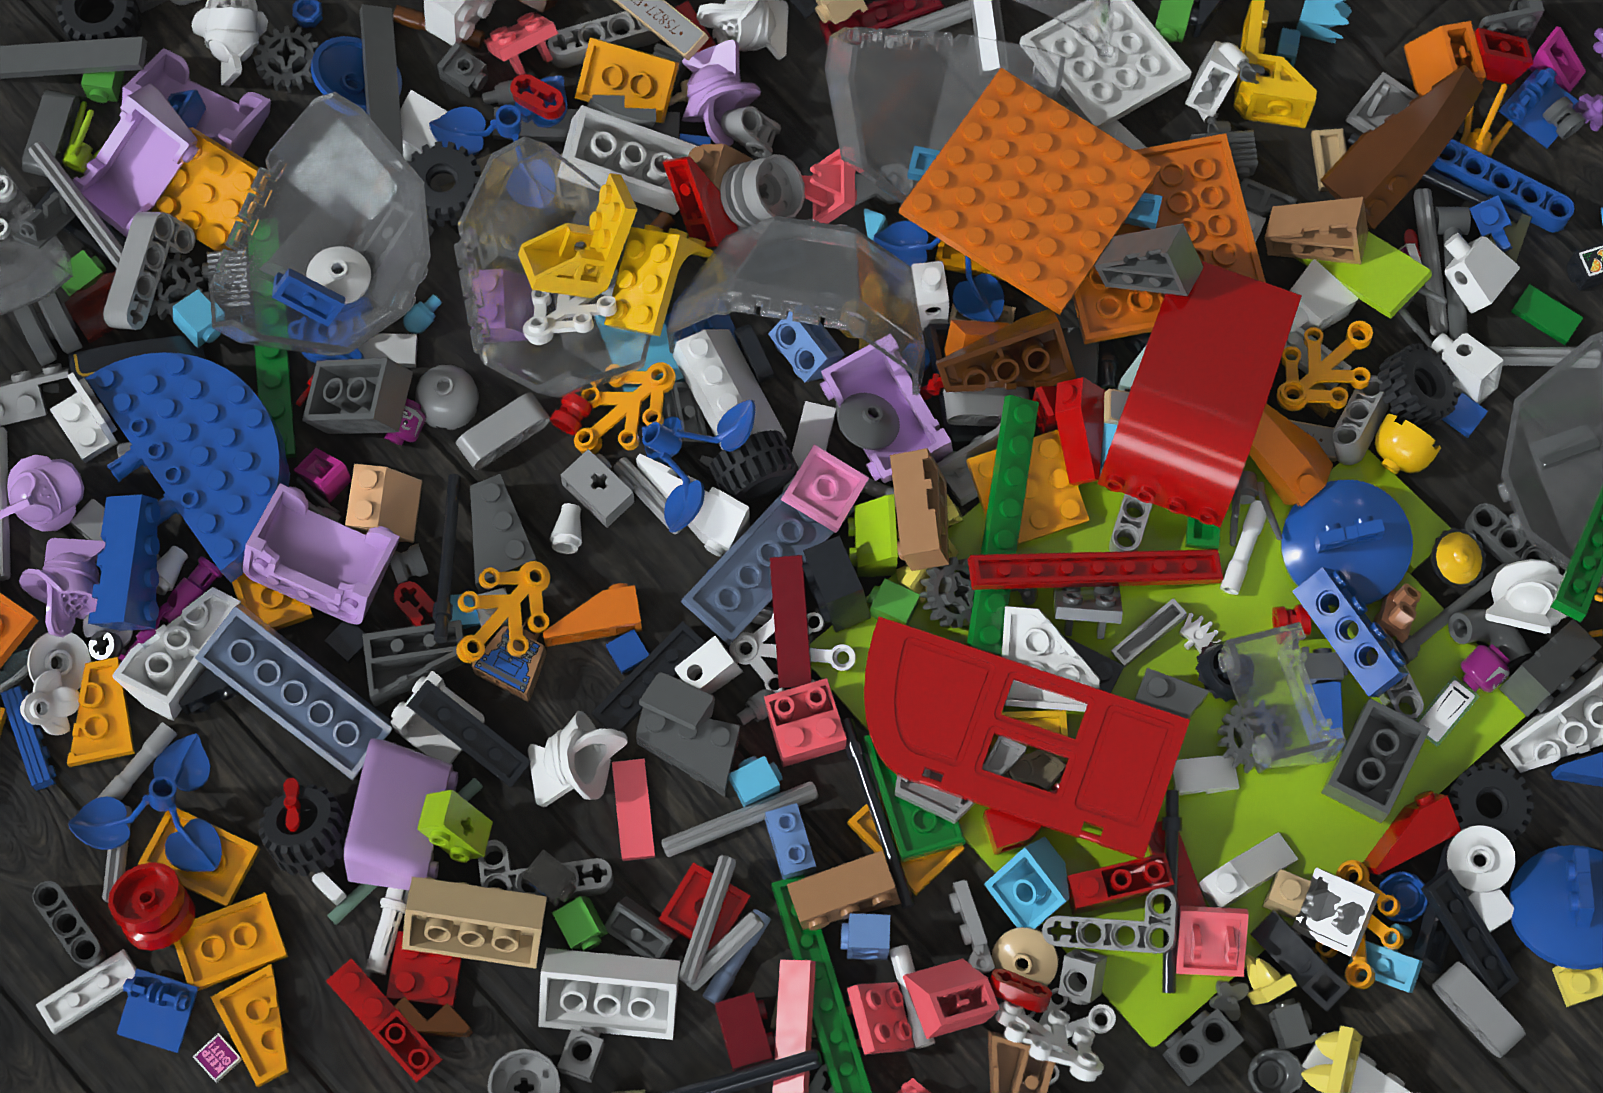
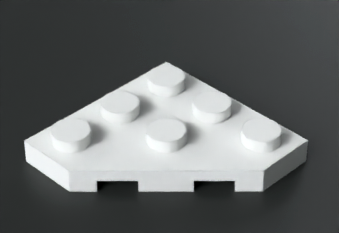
[1002,606,1100,712]

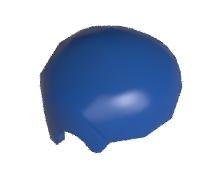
[1378,871,1428,922]

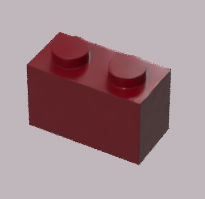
[715,992,775,1072]

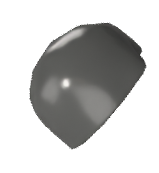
[1248,1048,1304,1093]

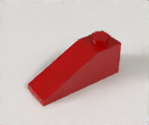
[663,156,738,248]
[1055,377,1106,486]
[1363,791,1461,875]

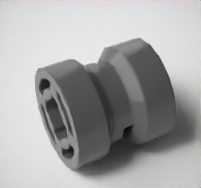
[1542,96,1587,140]
[390,544,429,584]

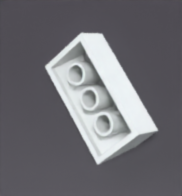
[673,329,787,450]
[538,948,680,1040]

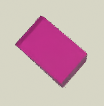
[1529,27,1586,93]
[294,448,352,503]

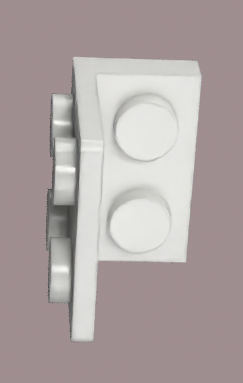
[50,372,118,463]

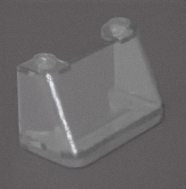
[1218,622,1346,768]

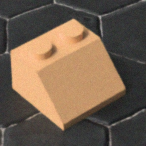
[345,464,423,543]

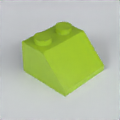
[848,494,898,577]

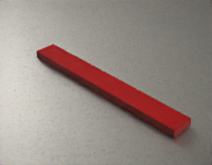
[968,549,1223,590]

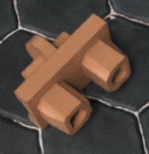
[1373,583,1421,644]

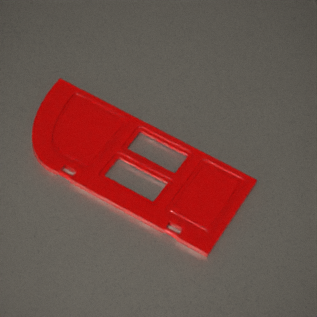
[864,616,1190,860]

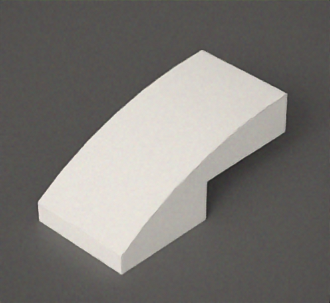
[1172,756,1240,796]

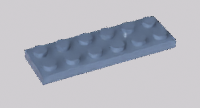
[681,486,854,646]

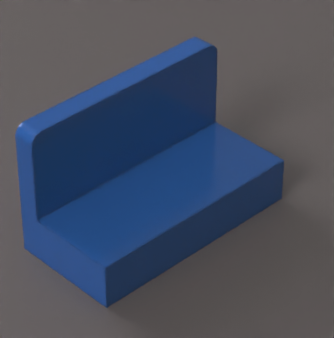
[272,268,346,327]

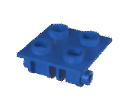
[1498,68,1579,149]
[117,968,199,1053]

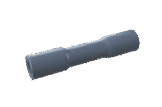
[702,909,771,1004]

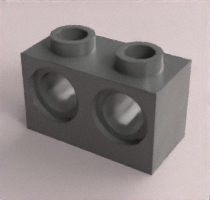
[1162,1008,1244,1087]

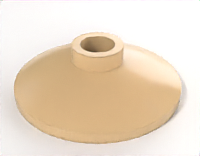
[991,927,1058,986]

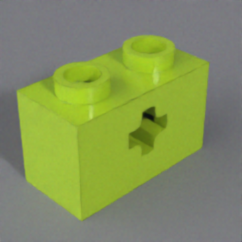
[417,790,493,862]

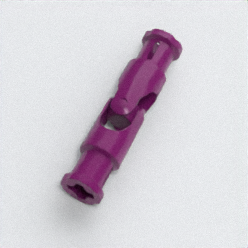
[118,556,223,662]

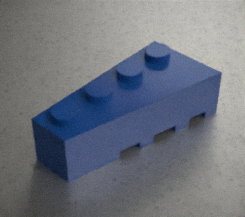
[88,495,160,631]

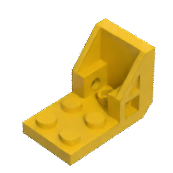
[1233,0,1317,128]
[518,173,638,298]

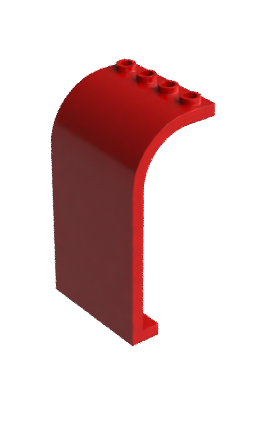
[1097,261,1302,527]

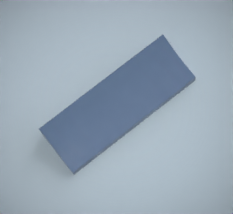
[195,603,393,780]

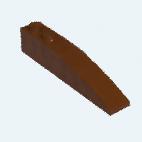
[1320,65,1483,229]

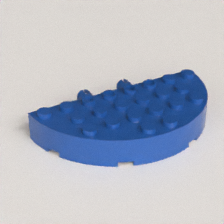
[85,352,289,583]

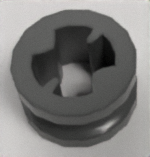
[89,631,123,660]

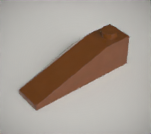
[936,309,1077,392]

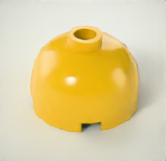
[1375,414,1441,474]

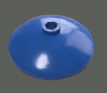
[311,36,402,114]

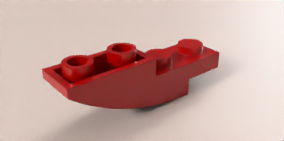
[326,958,442,1083]

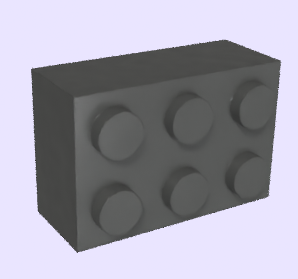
[302,358,413,434]
[1321,698,1430,823]

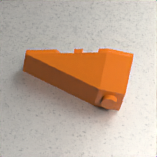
[1249,403,1333,506]

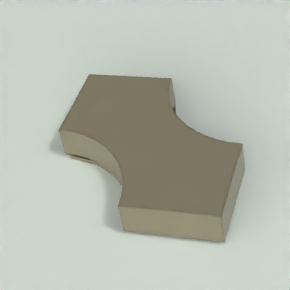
[984,749,1066,791]

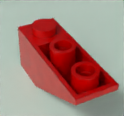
[983,783,1060,855]
[1067,853,1174,916]

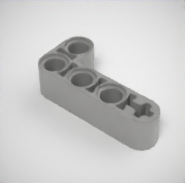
[548,11,661,69]
[104,211,195,330]
[478,840,614,902]
[1042,888,1179,953]

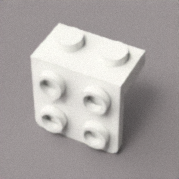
[391,671,485,764]

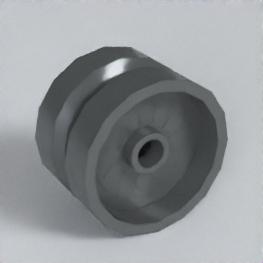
[10,285,83,366]

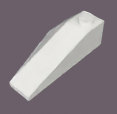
[636,453,750,556]
[112,587,241,721]
[1500,662,1603,773]

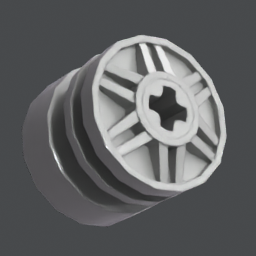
[720,154,805,228]
[488,1049,560,1093]

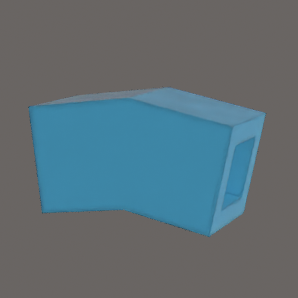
[1276,28,1301,67]

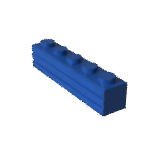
[0,686,57,791]

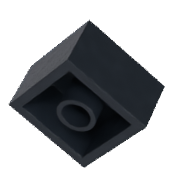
[802,536,871,633]

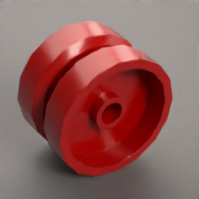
[108,862,195,951]

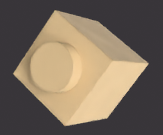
[1262,869,1311,920]

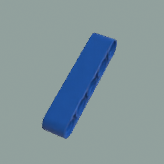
[1429,139,1575,232]

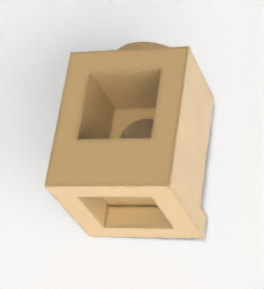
[815,0,868,25]

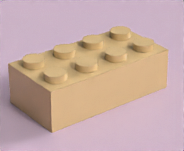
[402,877,547,969]

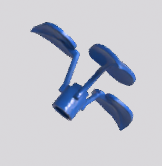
[429,76,567,208]
[873,221,1004,322]
[642,400,755,533]
[68,734,222,872]

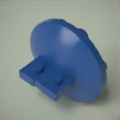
[1281,479,1413,608]
[1508,845,1603,970]

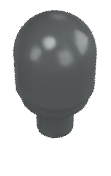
[482,80,524,107]
[736,689,775,726]

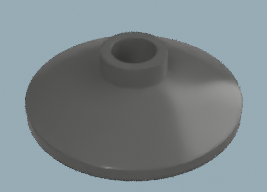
[837,393,900,450]

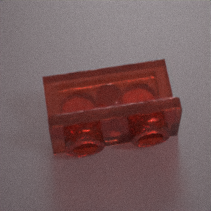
[65,271,116,343]

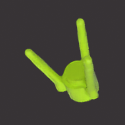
[62,101,103,173]

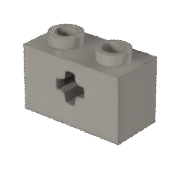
[561,449,635,528]

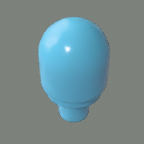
[403,294,442,334]

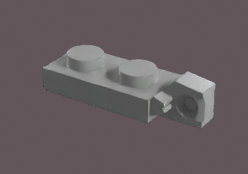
[949,880,995,974]

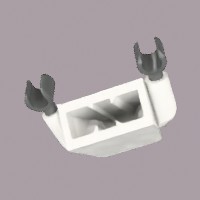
[1185,41,1265,133]

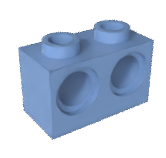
[768,306,845,382]
[765,803,816,880]
[841,914,890,960]

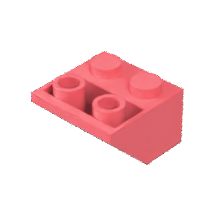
[764,678,847,767]
[903,959,1000,1039]

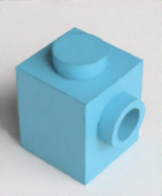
[173,289,223,348]
[729,756,783,807]

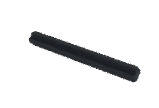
[662,1049,822,1093]

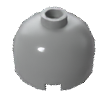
[415,365,479,430]

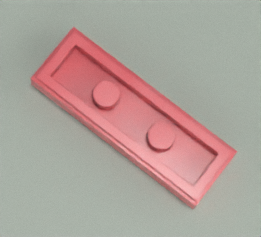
[612,758,655,861]

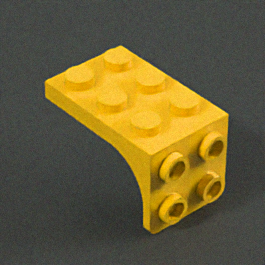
[604,224,714,337]

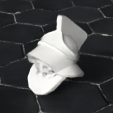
[192,0,268,86]
[696,0,788,60]
[1485,559,1569,633]
[528,711,628,807]

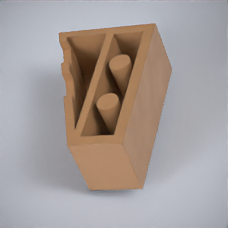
[1265,197,1368,264]
[890,448,949,571]
[787,851,900,931]
[988,1030,1055,1093]

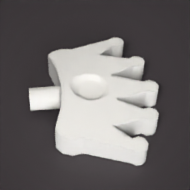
[1179,613,1221,654]

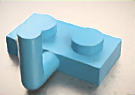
[1348,924,1423,993]

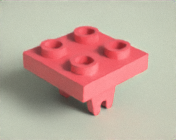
[484,13,558,75]
[802,145,857,227]
[1176,906,1249,977]
[846,982,915,1055]

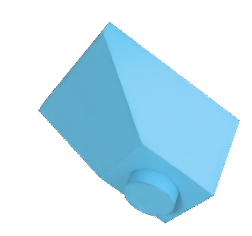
[984,837,1069,929]

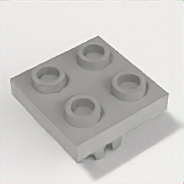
[1346,72,1418,133]
[1292,868,1380,957]

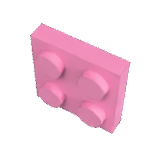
[781,444,869,533]

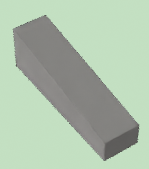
[1111,598,1187,668]

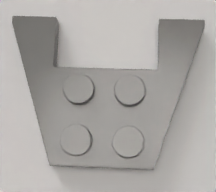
[895,736,1027,824]

